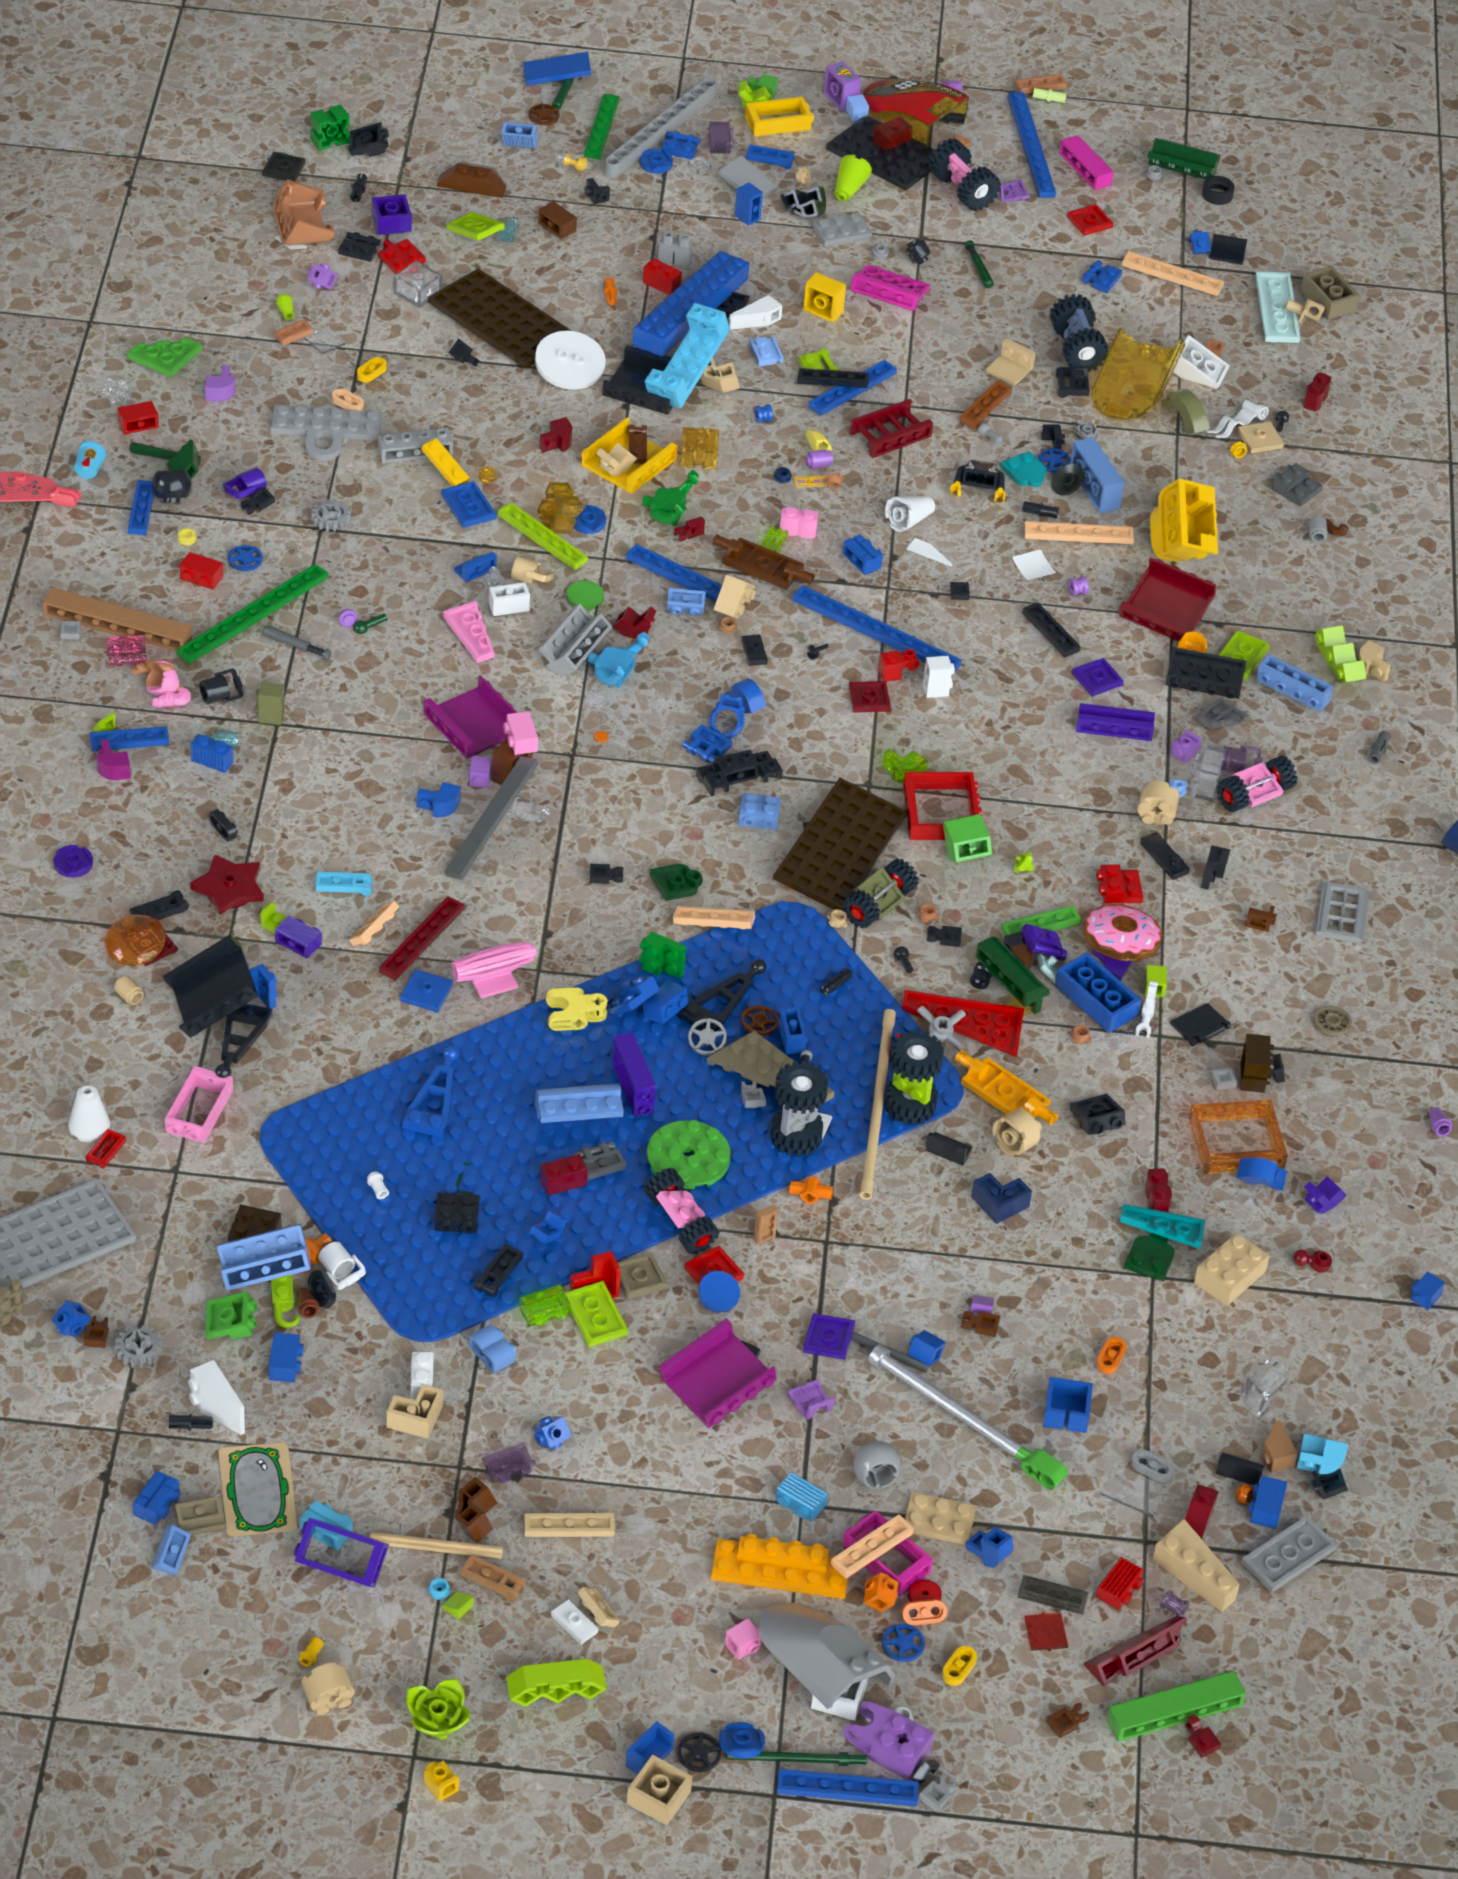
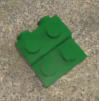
[638,931,687,979]

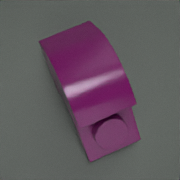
[96,740,131,780]

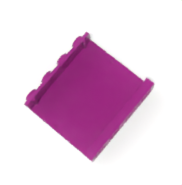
[424,675,518,759]
[658,1318,777,1428]

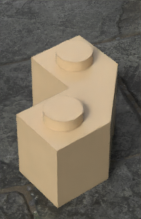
[700,358,740,393]

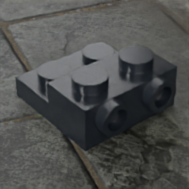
[349,122,389,157]
[1070,1093,1126,1135]
[435,1193,480,1233]

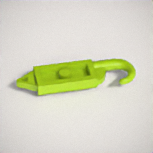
[270,1274,300,1328]

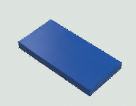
[523,52,592,86]

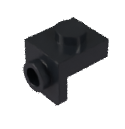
[584,178,610,204]
[1041,424,1065,450]
[1311,1469,1348,1499]

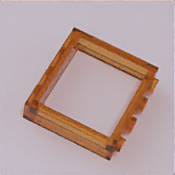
[1189,1099,1288,1174]

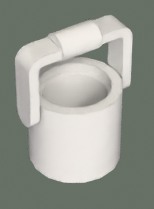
[318,1242,366,1290]

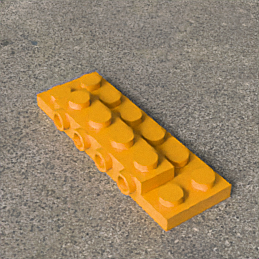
[711,1534,848,1599]

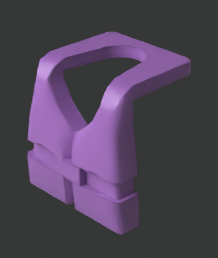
[995,174,1029,202]
[788,1380,835,1420]

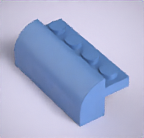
[535,1083,624,1123]
[217,1223,311,1291]

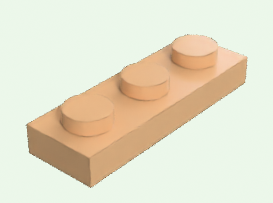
[349,901,399,946]

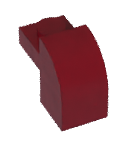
[539,417,573,453]
[613,607,656,639]

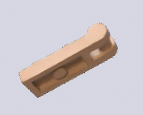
[460,1554,527,1602]

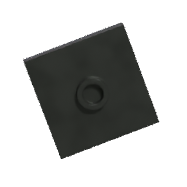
[262,152,305,182]

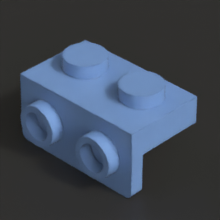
[667,588,706,616]

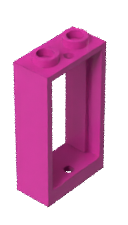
[842,1510,933,1597]

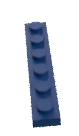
[808,360,897,416]
[626,544,722,602]
[777,1769,918,1807]

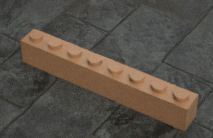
[43,587,192,651]

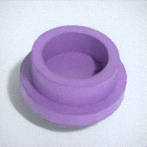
[339,609,358,627]

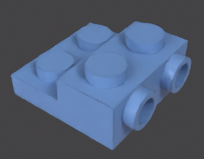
[738,793,781,830]

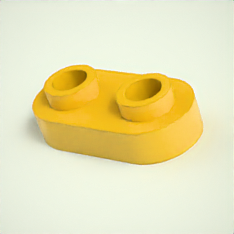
[357,357,387,383]
[942,1646,977,1686]

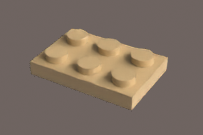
[905,1491,977,1545]

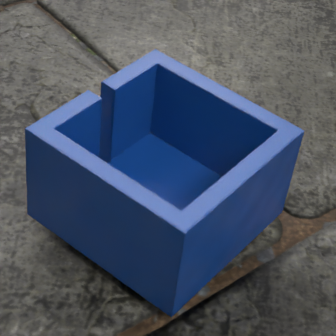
[1043,1377,1093,1433]

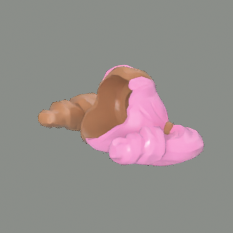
[131,659,191,708]

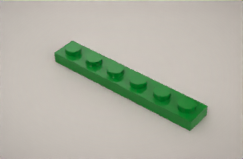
[584,94,620,160]

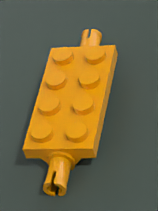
[955,1050,1058,1126]

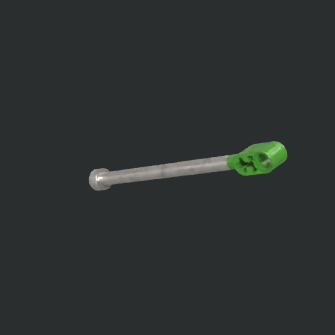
[868,1344,1068,1490]

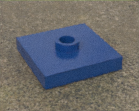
[400,969,453,1013]

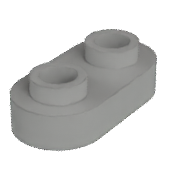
[1131,1450,1174,1483]

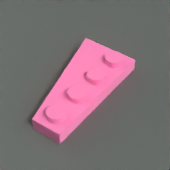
[443,601,494,663]

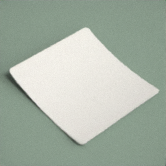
[1012,550,1056,580]

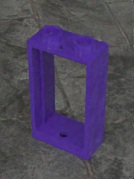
[611,1032,656,1117]
[294,1518,389,1587]

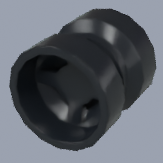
[970,962,993,990]

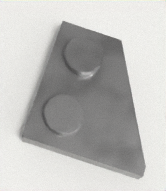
[1196,697,1249,730]

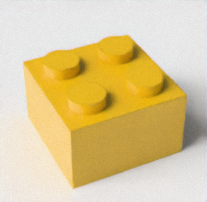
[803,272,846,322]

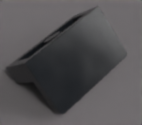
[1209,234,1247,265]
[926,1132,972,1166]
[1216,1452,1264,1486]

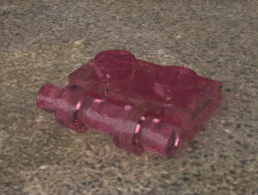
[106,635,147,666]

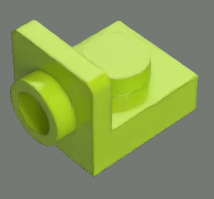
[260,902,287,934]

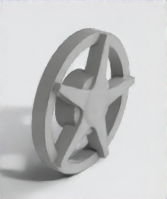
[688,1018,727,1056]

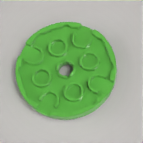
[647,1120,731,1189]

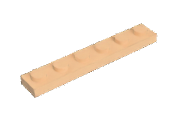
[1122,251,1224,296]
[1024,521,1134,544]

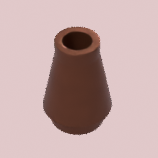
[297,1287,319,1318]

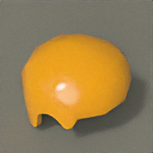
[1178,631,1207,653]

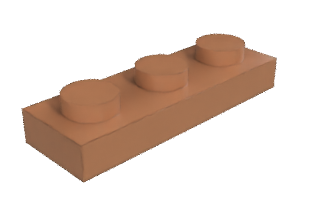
[1015,74,1067,94]

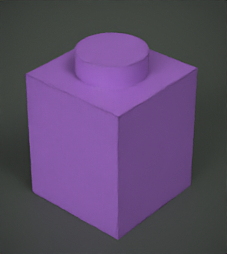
[469,756,492,788]

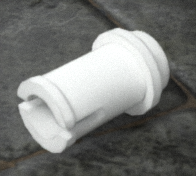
[367,1172,389,1199]

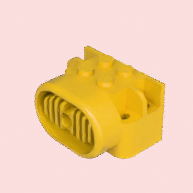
[1150,478,1218,562]

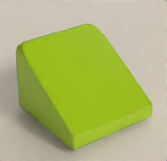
[93,712,116,732]
[441,1591,474,1620]

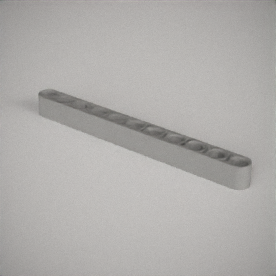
[605,78,716,178]

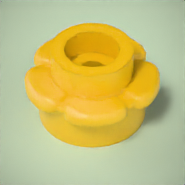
[1230,441,1247,458]

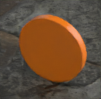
[594,731,609,742]

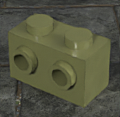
[255,682,285,725]

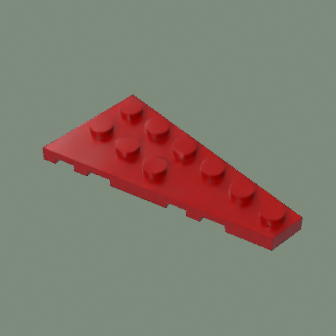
[902,990,1024,1057]

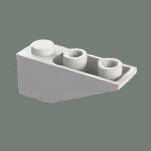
[729,295,782,330]

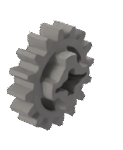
[311,499,351,532]
[114,1325,162,1368]

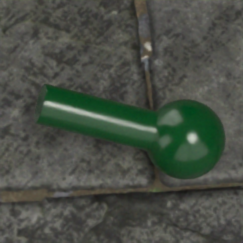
[353,613,388,634]

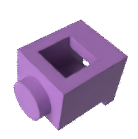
[1170,729,1201,763]

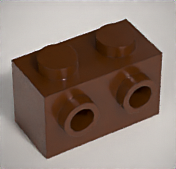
[538,201,577,239]

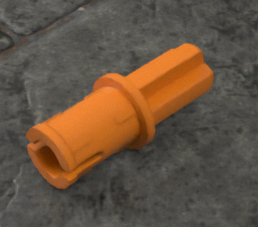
[604,278,618,307]

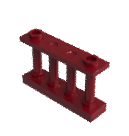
[849,399,933,458]

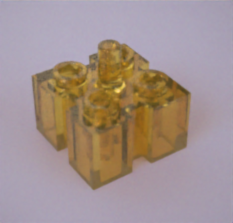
[681,427,719,469]
[537,482,583,534]

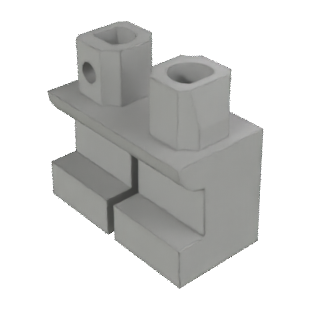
[657,230,693,267]

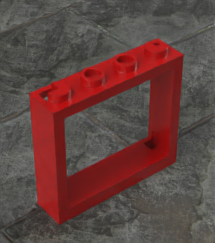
[903,772,982,840]

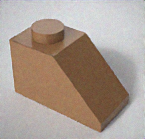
[1261,1420,1298,1473]

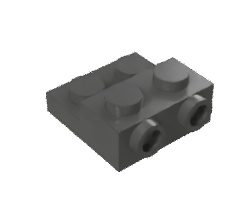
[1272,463,1323,507]

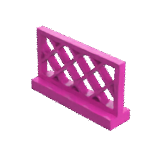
[851,264,930,311]

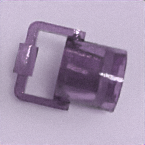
[1220,745,1263,773]

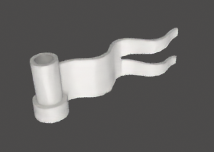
[1205,400,1269,438]

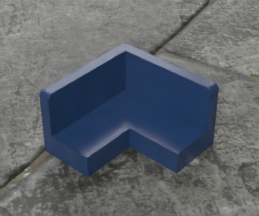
[971,1173,1032,1224]

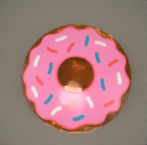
[1083,905,1162,961]

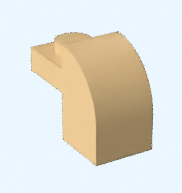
[596,443,637,476]
[1358,640,1391,682]

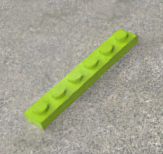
[498,502,588,570]

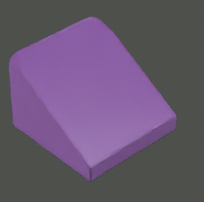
[970,1295,995,1314]

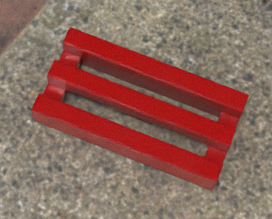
[85,1129,126,1169]

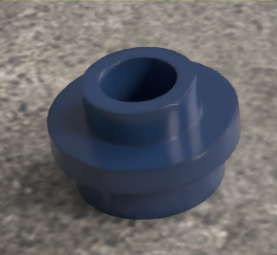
[774,467,792,483]

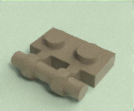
[0,1279,24,1328]

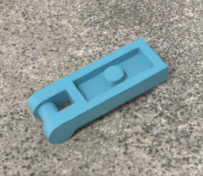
[316,872,372,896]

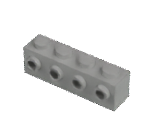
[378,428,453,463]

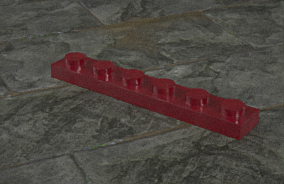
[379,896,464,981]

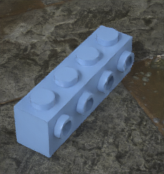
[1256,654,1333,712]

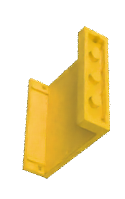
[581,417,678,494]

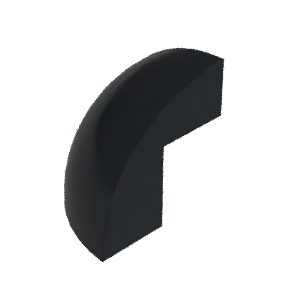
[780,186,826,217]

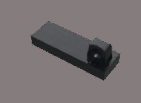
[1140,832,1190,880]

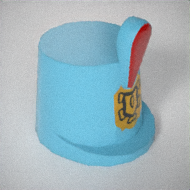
[74,441,106,479]

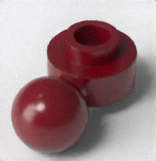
[1293,1249,1332,1273]

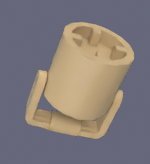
[511,556,554,585]

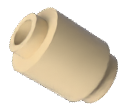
[114,976,144,1005]

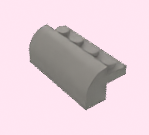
[539,604,612,675]

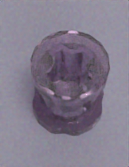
[1160,1590,1190,1617]

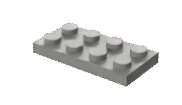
[1241,1516,1337,1593]

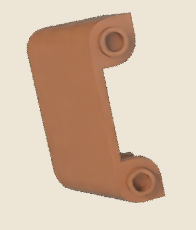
[273,179,335,246]

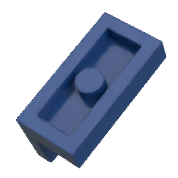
[454,551,497,583]

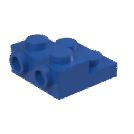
[607,975,660,1016]

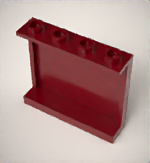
[1119,557,1216,642]

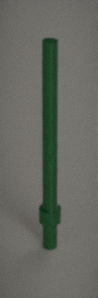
[727,1751,867,1766]

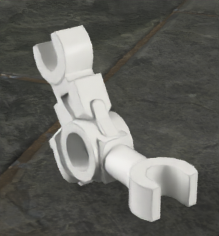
[1135,981,1158,1038]

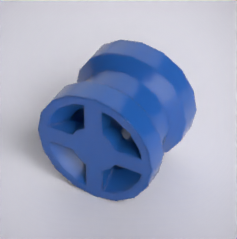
[754,404,773,423]

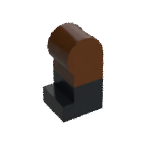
[1003,931,1033,969]

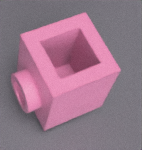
[725,1619,761,1660]

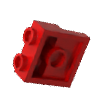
[1096,864,1144,904]

